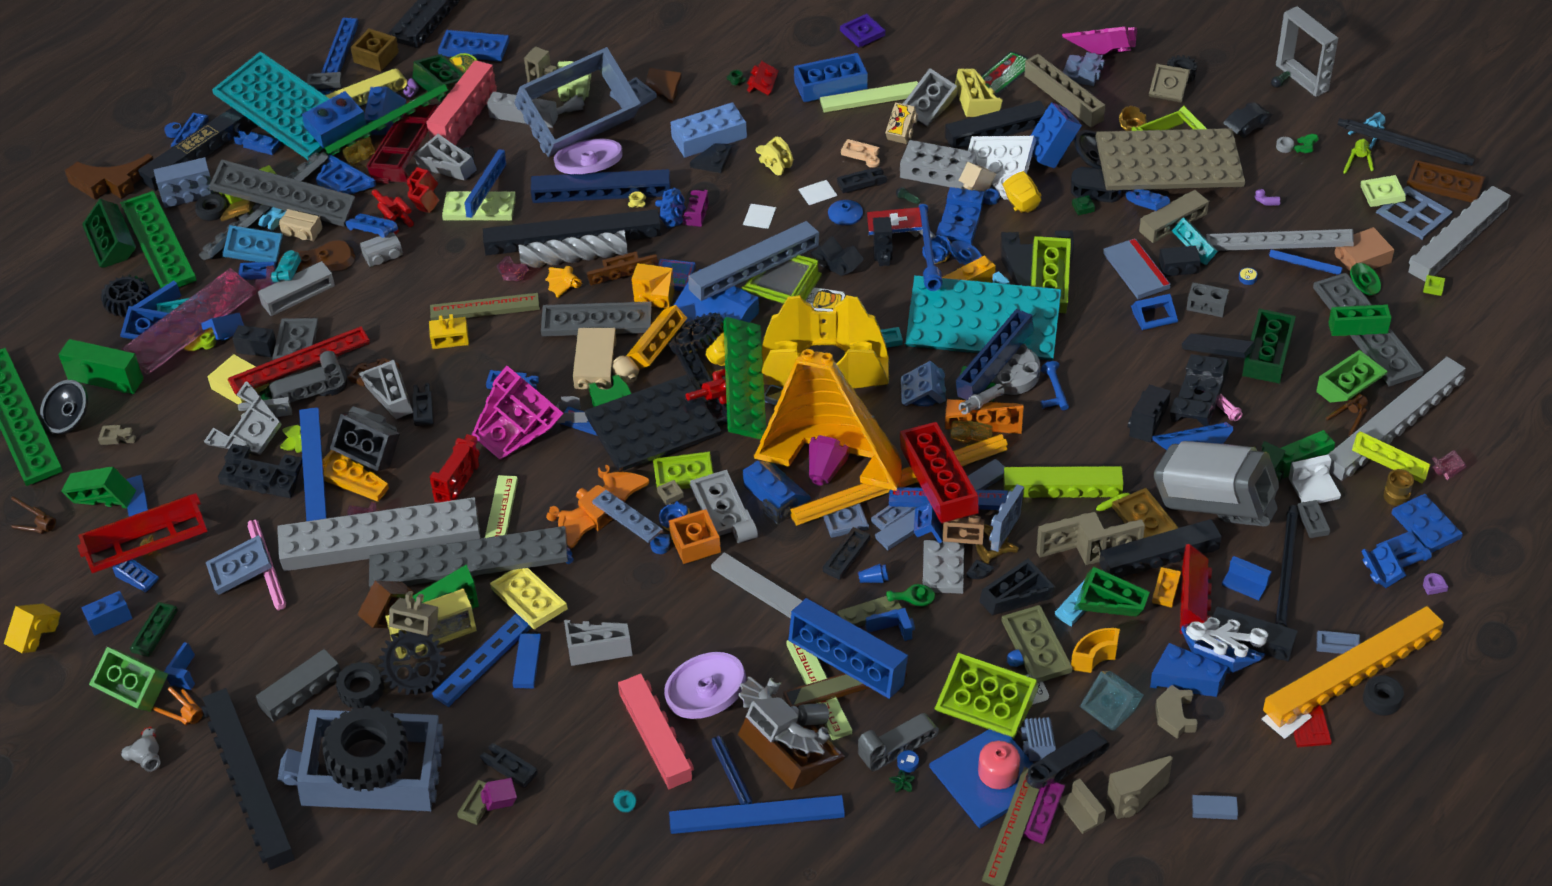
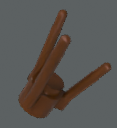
[1326,394,1368,437]
[11,496,56,534]

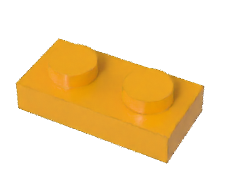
[1152,567,1181,607]

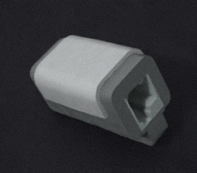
[1154,441,1279,526]

